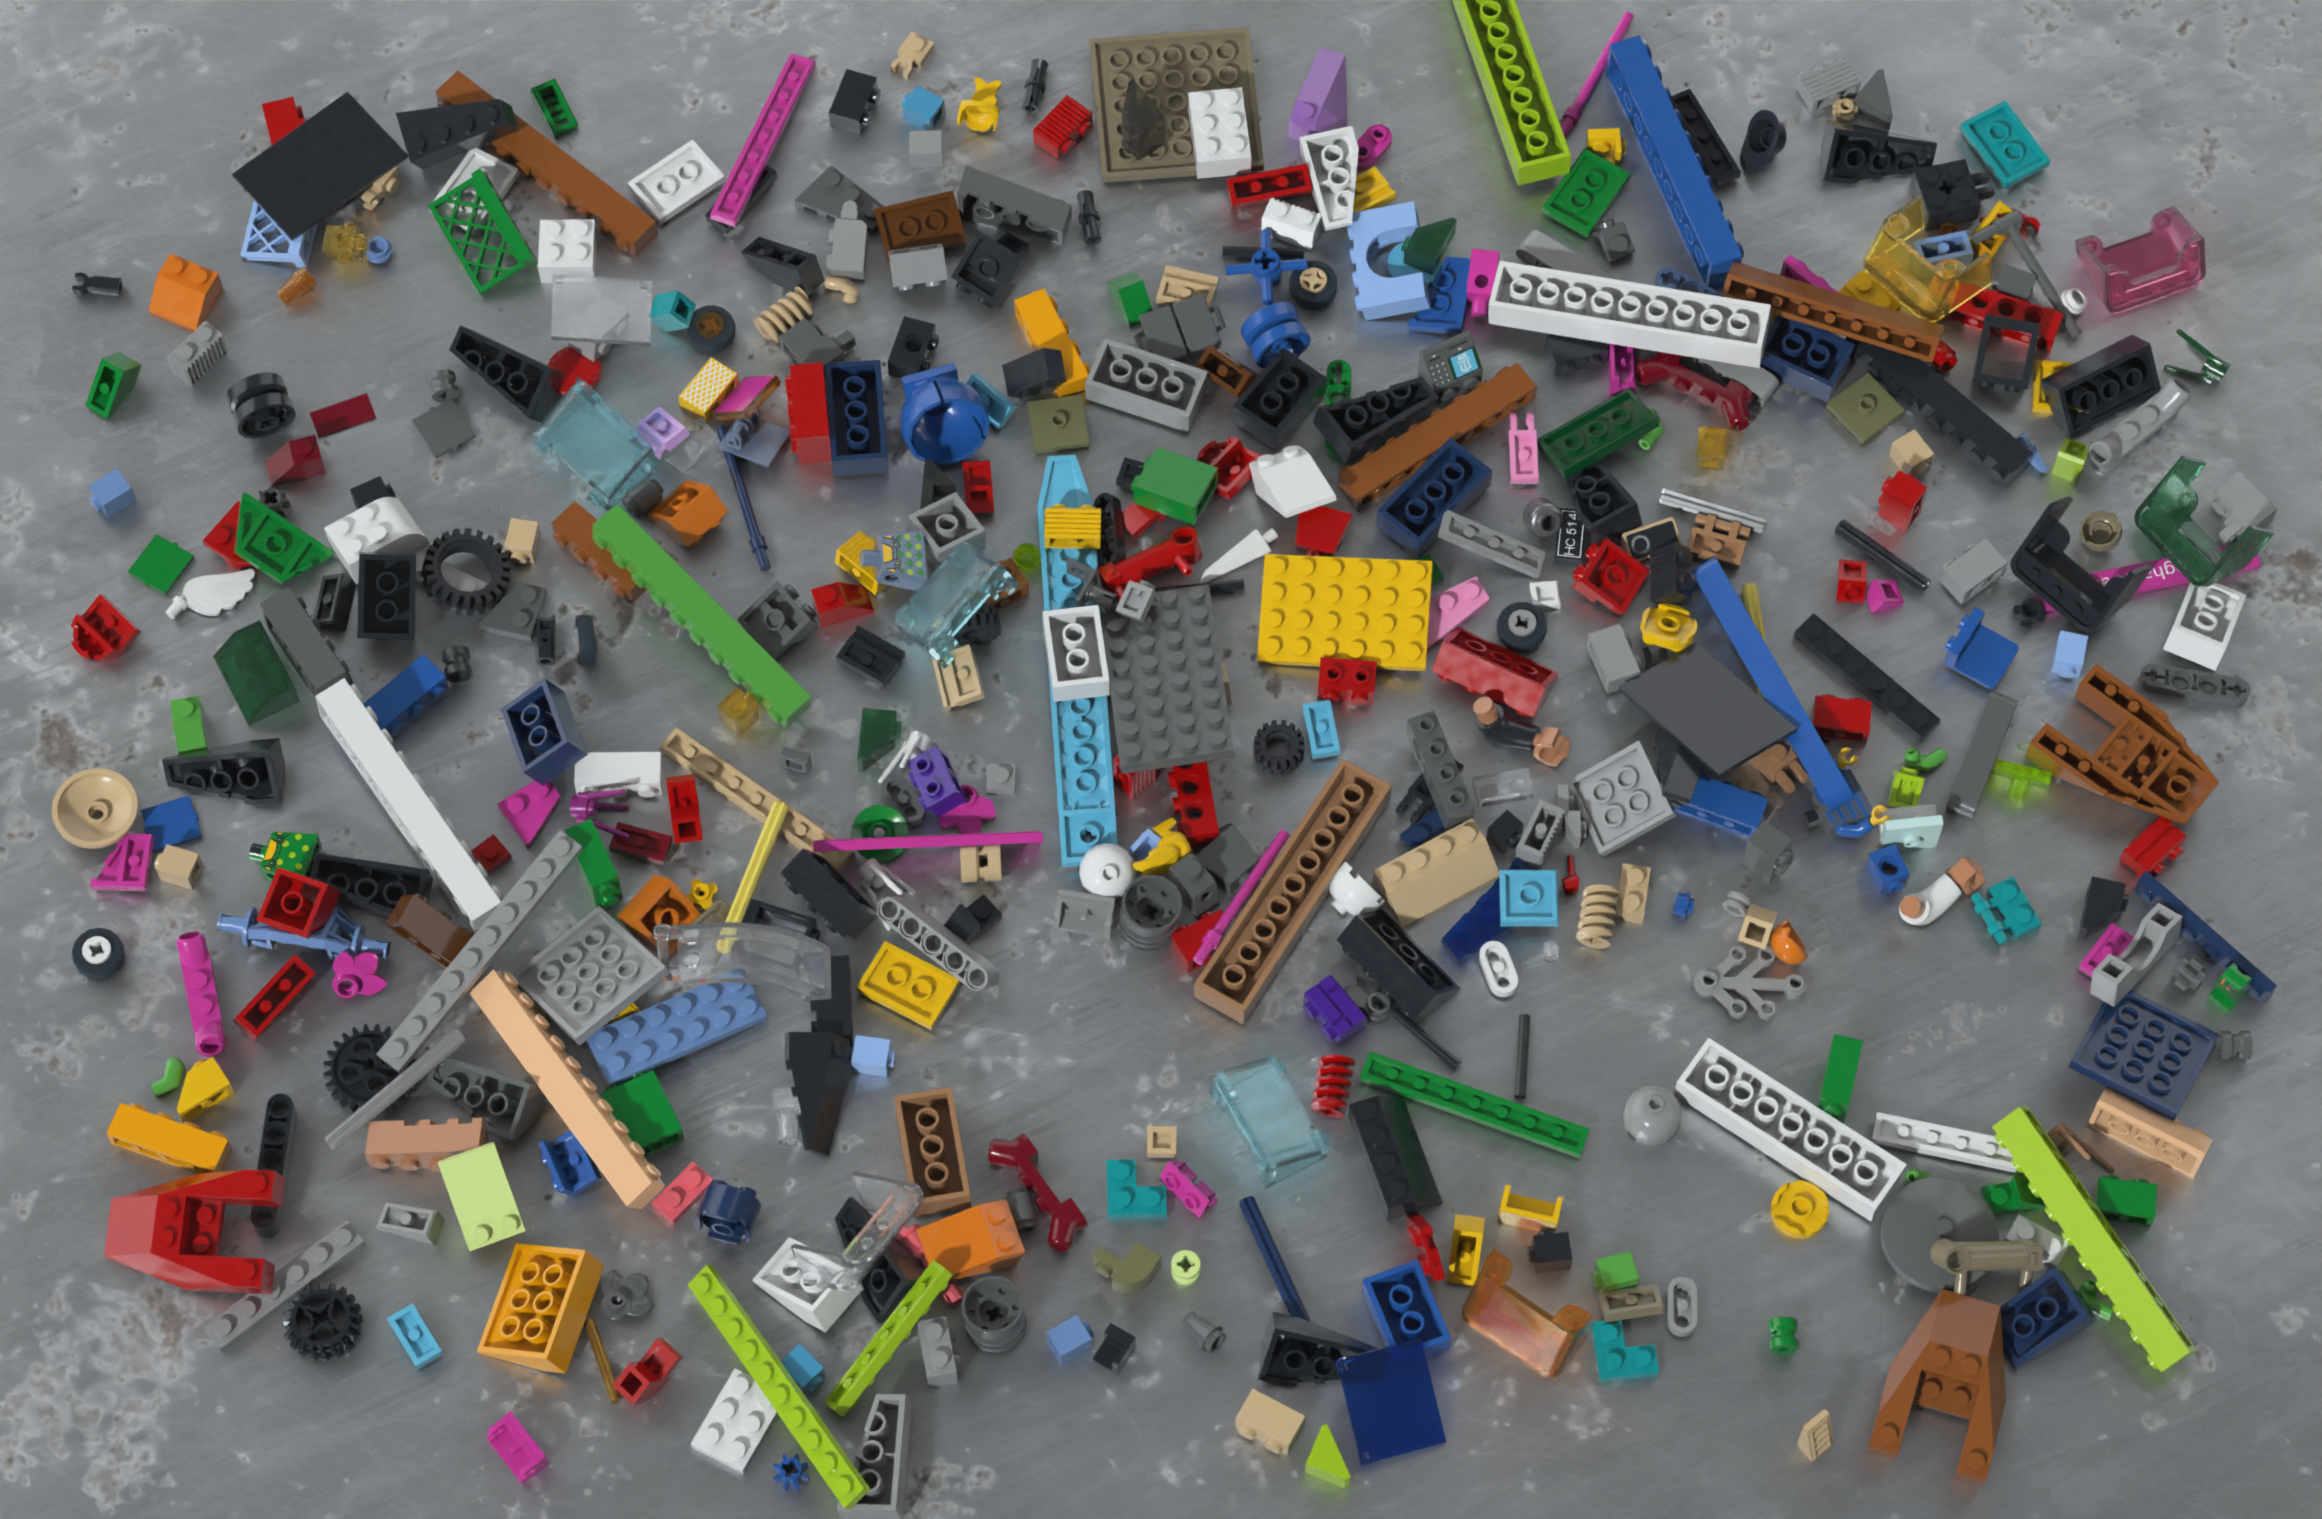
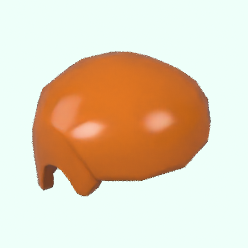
[1770,919,1808,965]

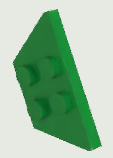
[234,492,335,584]

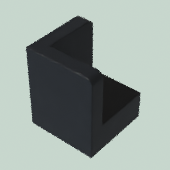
[1093,1323,1136,1376]

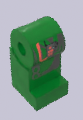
[2208,963,2252,1015]

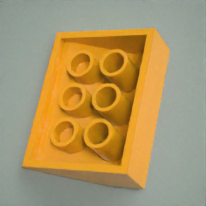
[477,1243,605,1374]

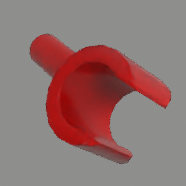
[1561,855,1580,895]

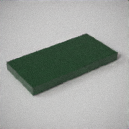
[1537,387,1660,479]

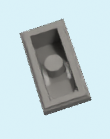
[376,1201,444,1245]

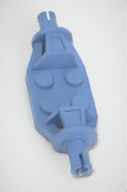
[217,907,391,959]

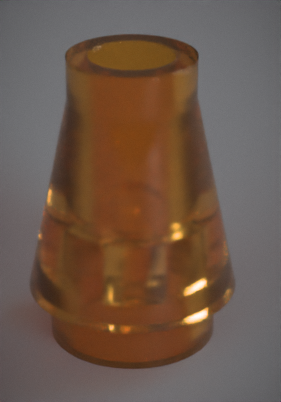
[276,266,317,305]

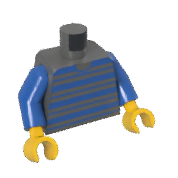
[1802,747,1891,838]

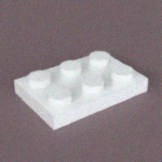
[627,140,726,225]
[429,148,520,236]
[691,1368,778,1474]

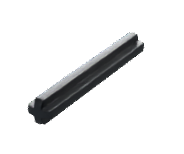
[1835,520,1931,593]

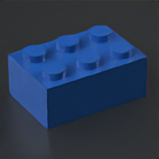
[1361,1259,1451,1370]

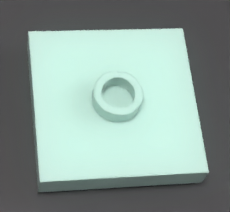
[1878,815,1943,851]

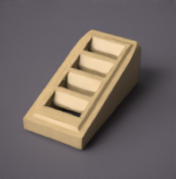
[1797,1409,1833,1461]

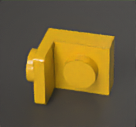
[1585,128,1626,164]

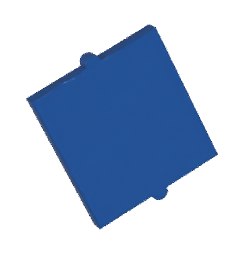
[141,795,202,853]

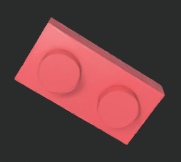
[652,1161,714,1225]

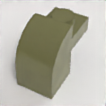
[1092,1241,1161,1293]

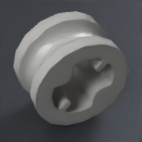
[1722,891,1752,917]

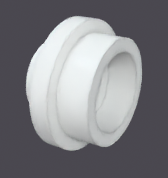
[2061,288,2087,314]

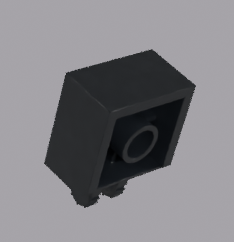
[1909,159,1996,232]

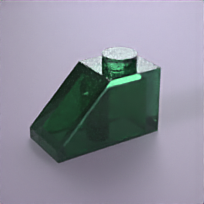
[1401,218,1457,276]
[857,708,902,771]

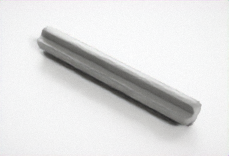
[1659,488,1767,533]

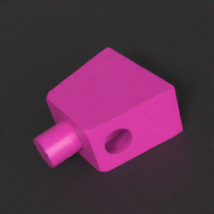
[1466,249,1501,318]

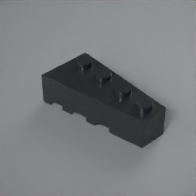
[449,325,564,423]
[1313,377,1438,464]
[311,853,433,919]

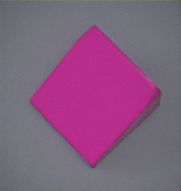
[1865,579,1904,613]

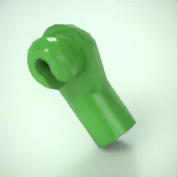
[1904,748,1947,772]
[150,1057,185,1097]
[2079,1279,2113,1321]

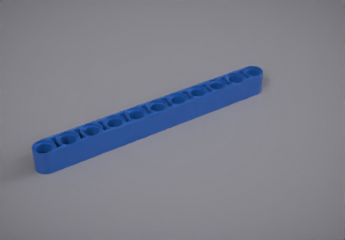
[1691,557,1855,813]

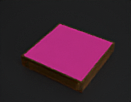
[712,375,781,421]

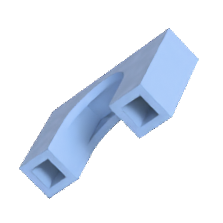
[1347,201,1430,321]

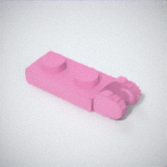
[1508,413,1539,484]

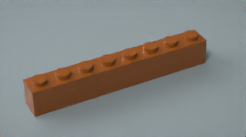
[1721,261,1945,363]
[1338,363,1537,511]

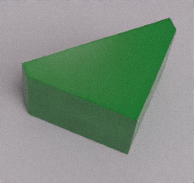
[1107,272,1153,328]

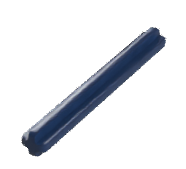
[1239,1196,1310,1321]

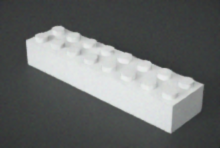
[1674,1038,1907,1221]

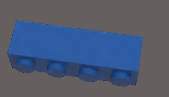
[363,654,449,737]
[1657,767,1769,838]

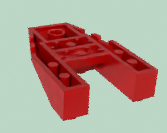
[104,1170,286,1295]

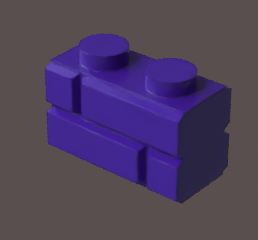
[1303,975,1367,1045]

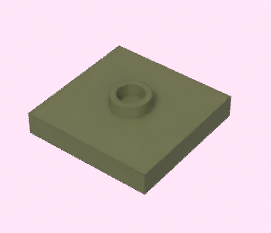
[1826,373,1905,445]
[1027,395,1090,455]

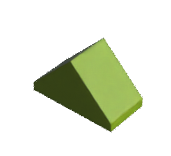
[2051,437,2089,483]
[1305,1424,1351,1488]

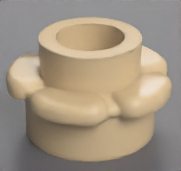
[1832,97,1859,123]

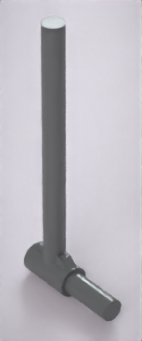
[1971,210,2082,339]

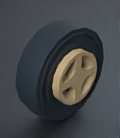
[1289,261,1337,309]

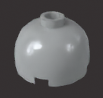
[1622,1085,1682,1146]

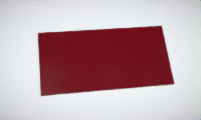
[310,393,376,438]

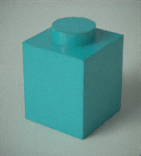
[648,290,696,332]

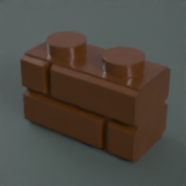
[1196,345,1259,398]

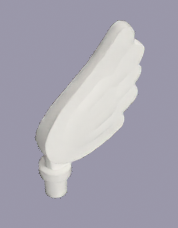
[165,569,256,619]

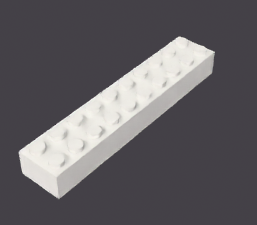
[1488,261,1771,368]
[315,678,504,934]

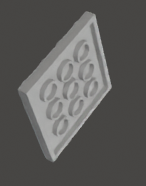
[512,906,669,1045]

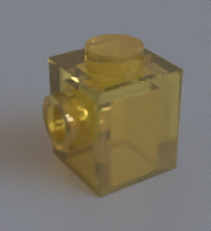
[1695,426,1727,471]
[717,687,760,737]

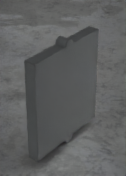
[412,399,476,459]

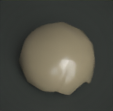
[2079,511,2122,552]

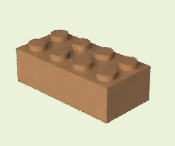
[894,1087,972,1217]

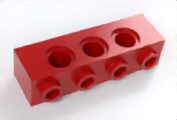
[1945,280,2063,354]
[1168,762,1219,848]

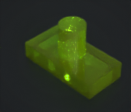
[1992,759,2052,802]

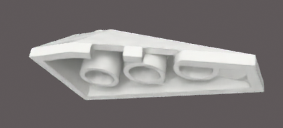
[1300,126,1359,231]

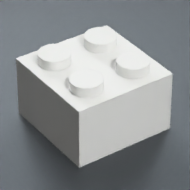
[538,219,597,283]

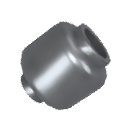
[1523,497,1563,538]

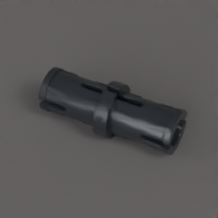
[1022,58,1048,113]
[1076,190,1101,245]

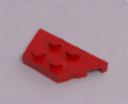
[1406,1212,1446,1282]

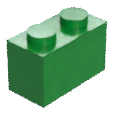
[2093,1175,2157,1227]

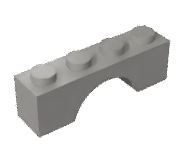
[2090,903,2183,1007]

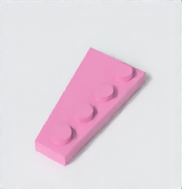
[1403,576,1490,672]

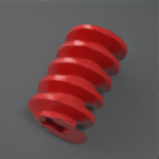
[1310,1054,1355,1119]

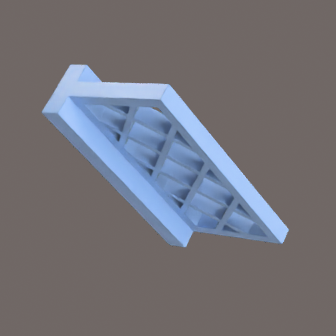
[240,200,318,268]

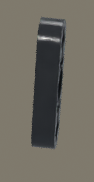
[1093,493,1126,566]

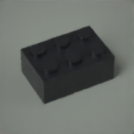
[1232,348,1327,451]
[357,552,416,640]
[780,848,878,939]

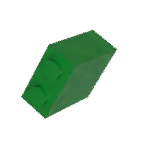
[1131,447,1218,525]
[565,819,623,908]
[1817,1034,1863,1123]
[600,1070,684,1157]

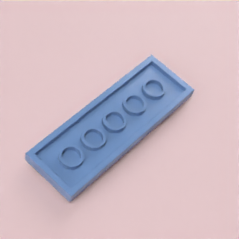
[585,968,767,1087]

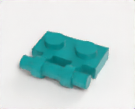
[1971,876,2042,945]

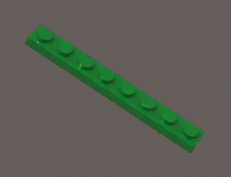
[1360,1052,1590,1159]

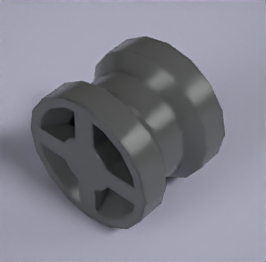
[428,370,459,403]

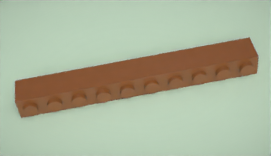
[436,70,658,256]

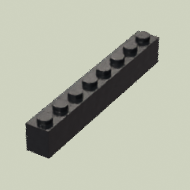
[1845,337,2034,487]

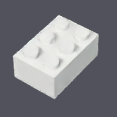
[1188,87,1251,179]
[1042,605,1110,702]

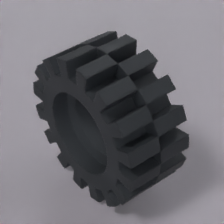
[949,603,1002,646]
[1253,720,1305,775]

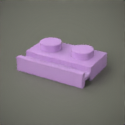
[628,406,690,459]

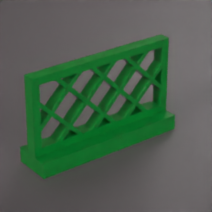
[428,168,538,296]

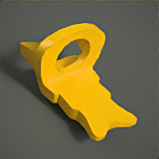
[957,77,1001,132]
[1132,818,1193,876]

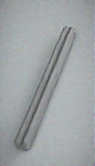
[325,1029,465,1150]

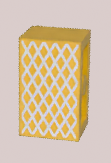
[678,357,739,426]
[1498,1184,1563,1233]

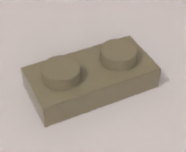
[1599,1284,1664,1323]

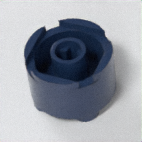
[694,1179,761,1244]

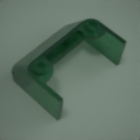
[2134,456,2274,587]

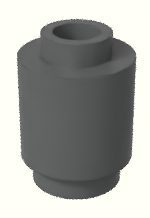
[621,477,664,517]
[1002,1188,1038,1234]

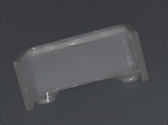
[791,1171,924,1292]

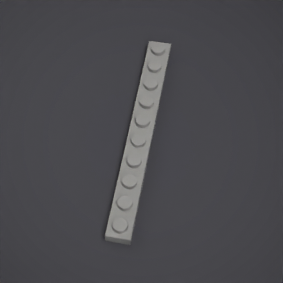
[376,830,584,1074]

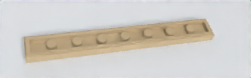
[659,727,855,873]

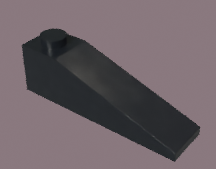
[1821,120,1938,184]
[1258,1312,1389,1386]

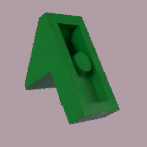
[1980,1174,2044,1217]

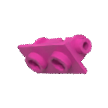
[1159,1159,1218,1219]

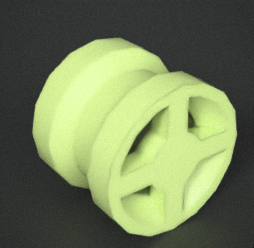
[1171,1250,1201,1286]

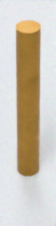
[584,1318,622,1404]

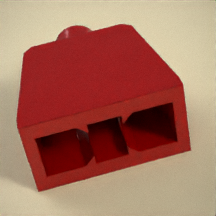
[1295,506,1353,557]

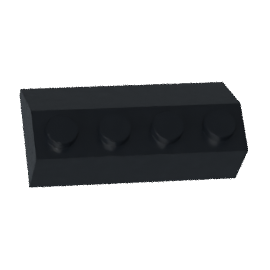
[2041,334,2161,437]
[1336,909,1460,1020]
[1348,1096,1442,1221]

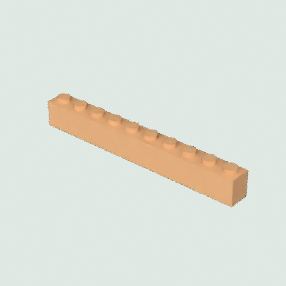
[469,969,665,1210]

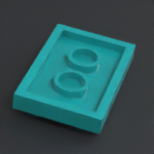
[1959,100,2050,189]

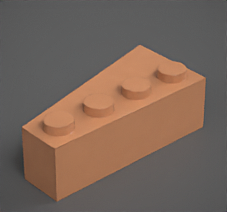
[365,1118,489,1172]

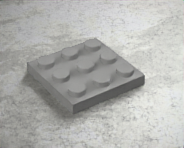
[1566,740,1677,856]

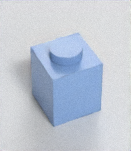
[2051,630,2088,678]
[851,1035,896,1077]

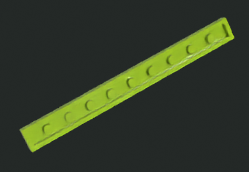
[688,1265,870,1509]

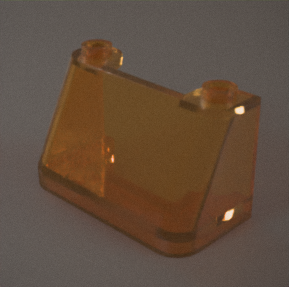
[1462,1249,1592,1378]

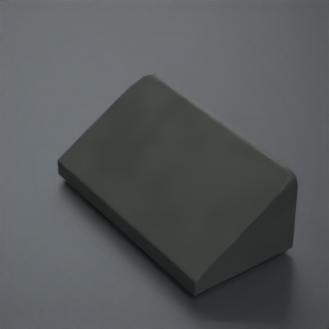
[314,573,356,631]

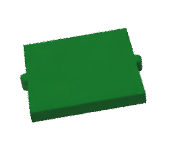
[128,534,194,595]

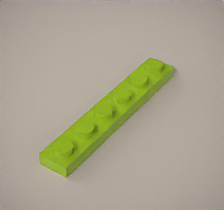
[824,1260,953,1417]

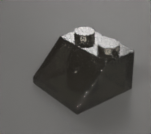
[1121,79,1165,161]

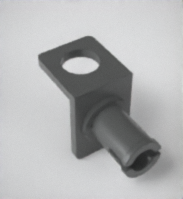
[1066,558,1118,611]

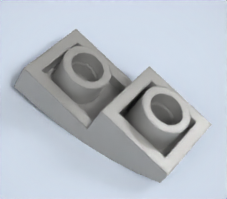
[1555,784,1586,848]

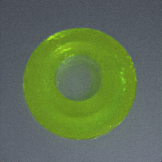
[1013,543,1041,570]

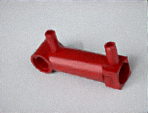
[1097,526,1203,602]

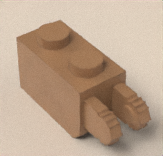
[1749,741,1809,794]

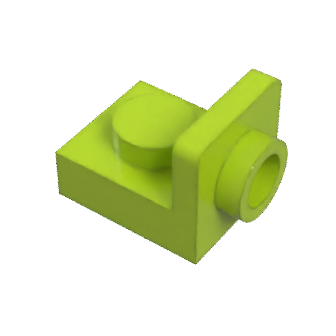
[1887,766,1924,807]

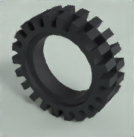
[421,528,511,616]

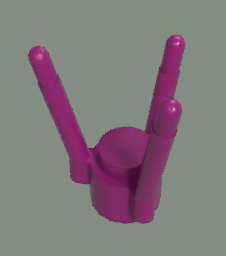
[570,789,629,839]

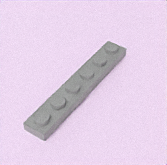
[203,1220,366,1352]

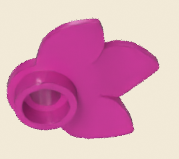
[939,785,996,834]
[332,951,387,998]

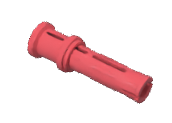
[897,1224,964,1308]

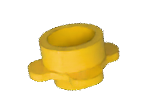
[686,879,718,909]

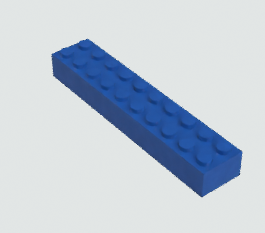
[1606,35,1744,290]

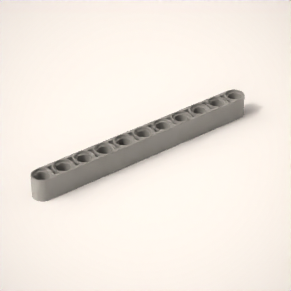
[1516,230,1779,407]

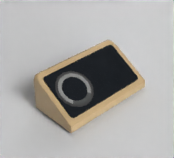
[1620,517,1682,563]

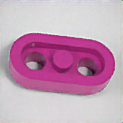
[1357,124,1392,171]

